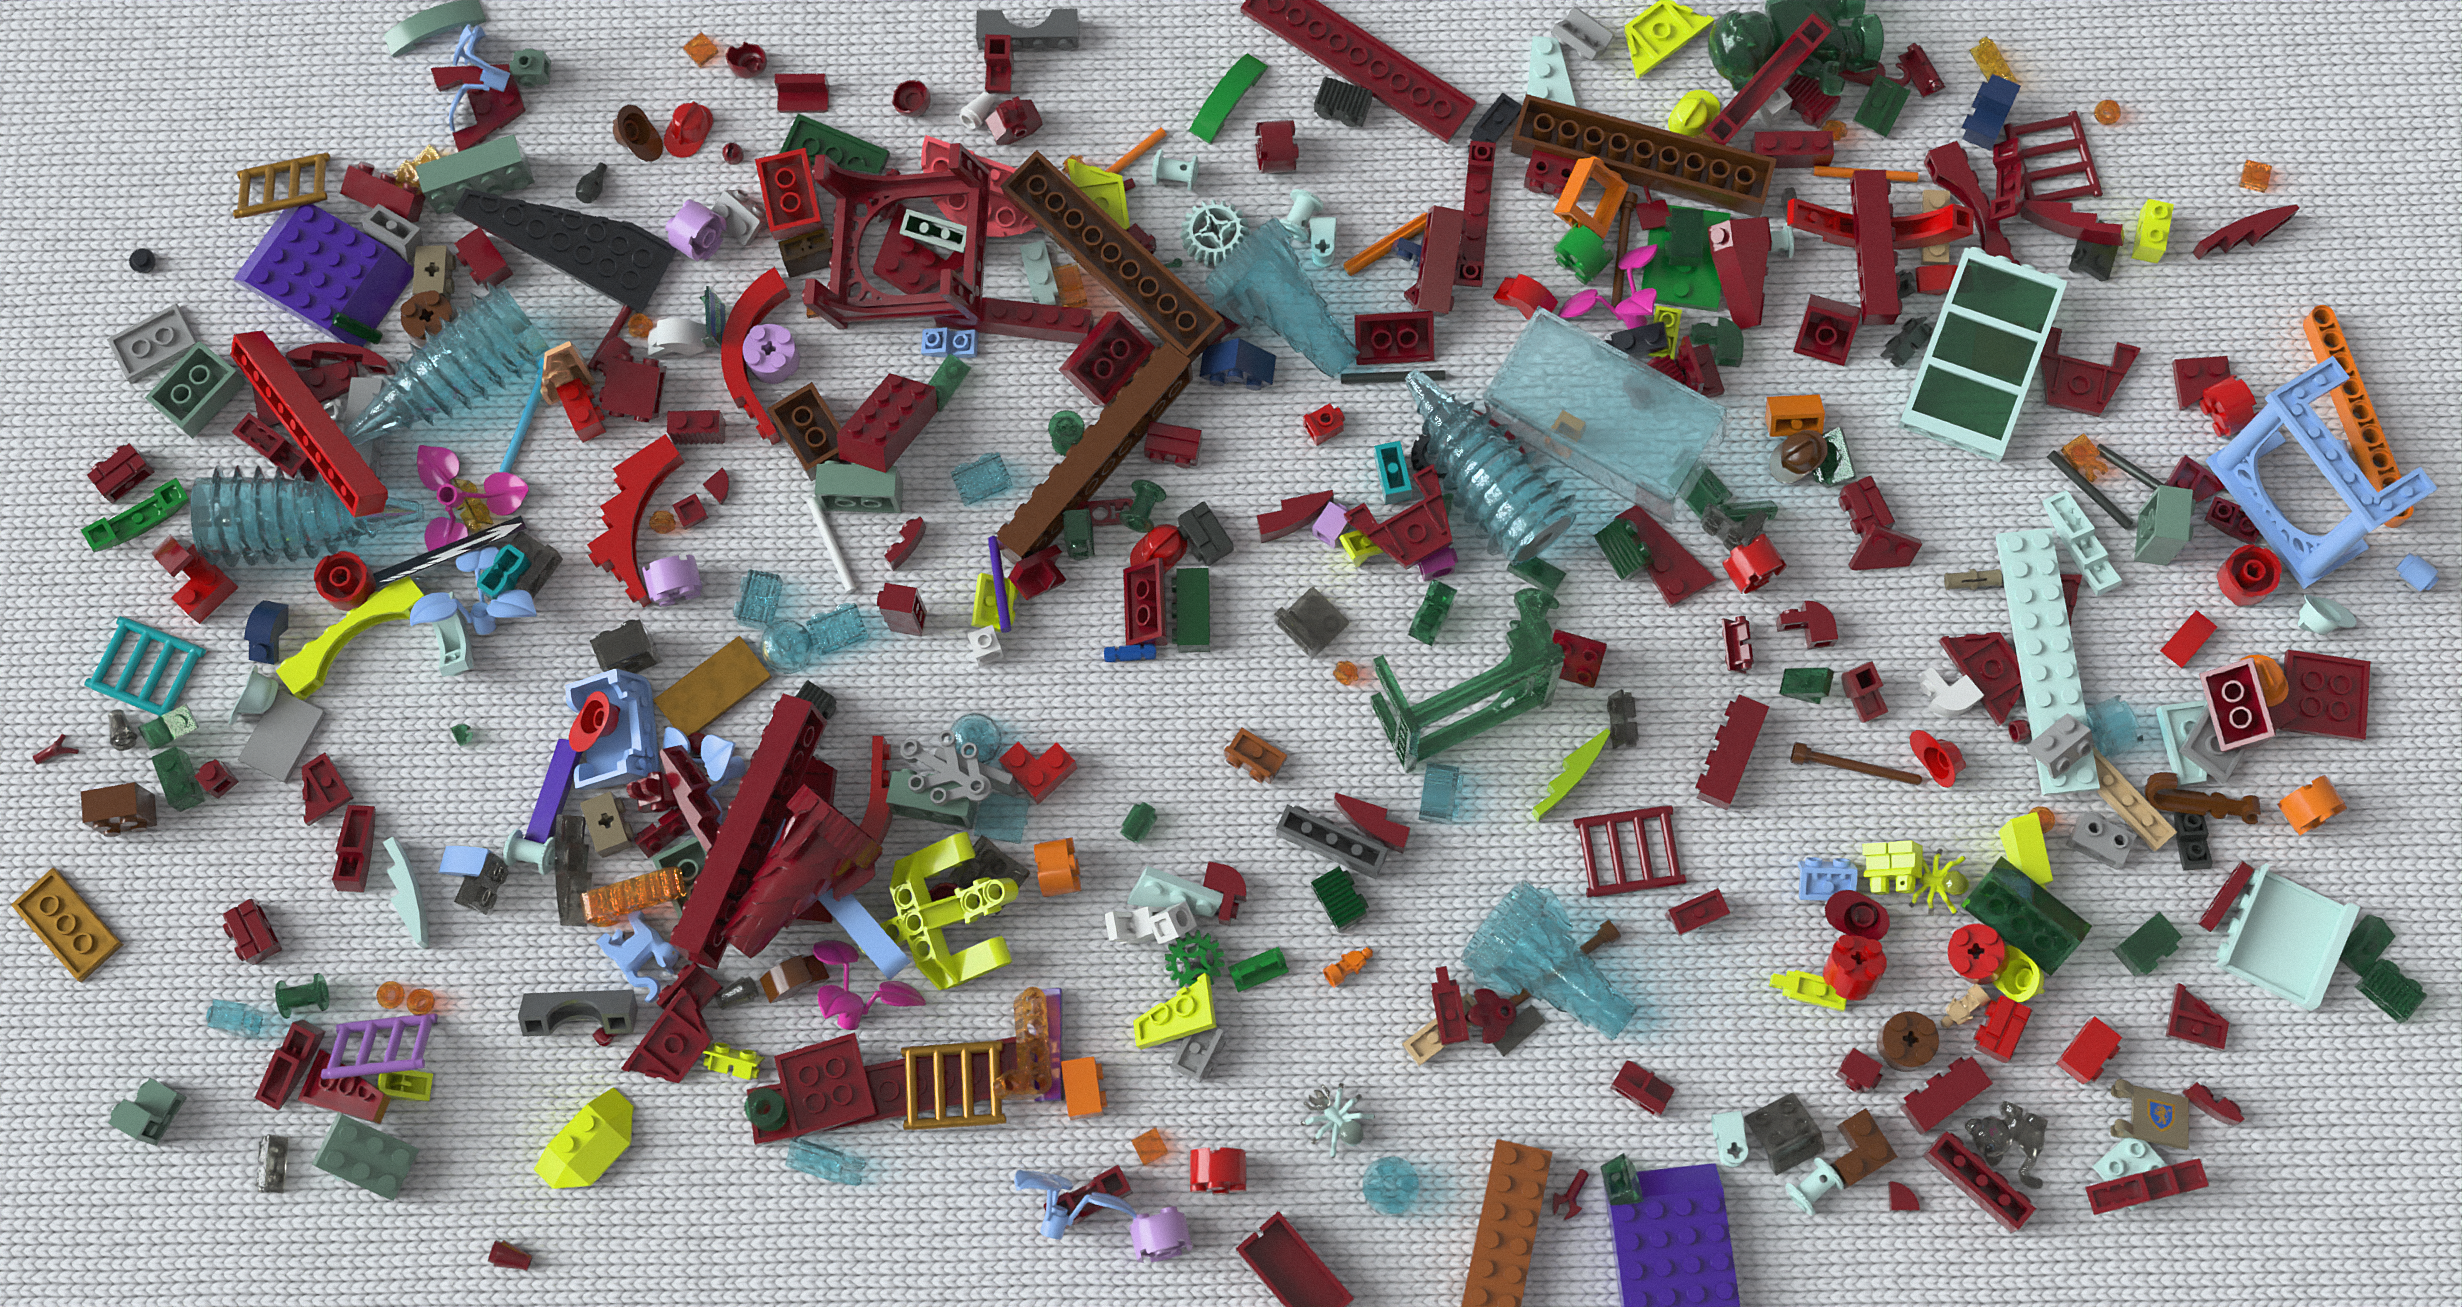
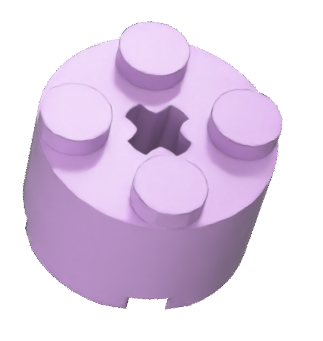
[665,199,727,261]
[743,324,800,384]
[642,555,703,607]
[1129,1206,1193,1263]

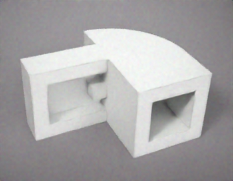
[648,318,707,358]
[1918,666,1984,717]
[1105,906,1166,945]

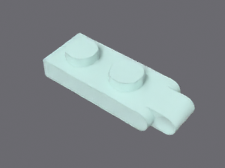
[1019,240,1059,306]

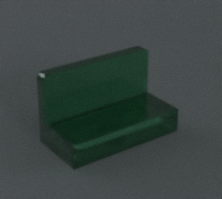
[1668,457,1733,520]

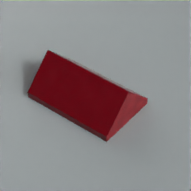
[1354,311,1435,365]
[1123,558,1168,647]
[2199,657,2277,752]

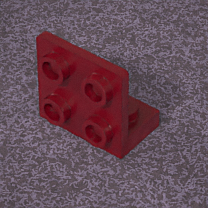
[1675,335,1725,403]

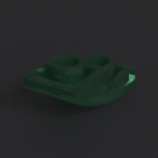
[928,353,972,412]

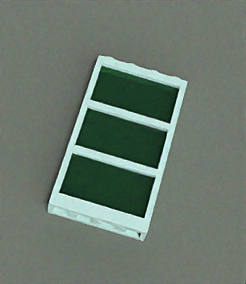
[1898,247,2068,463]

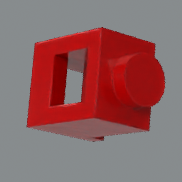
[1303,403,1345,446]

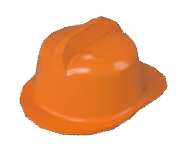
[2240,654,2289,707]

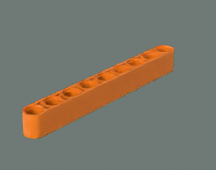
[2303,305,2414,528]

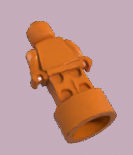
[1322,947,1373,988]

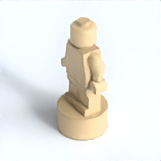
[1941,984,1991,1029]

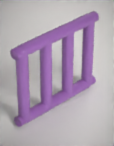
[321,1013,438,1079]

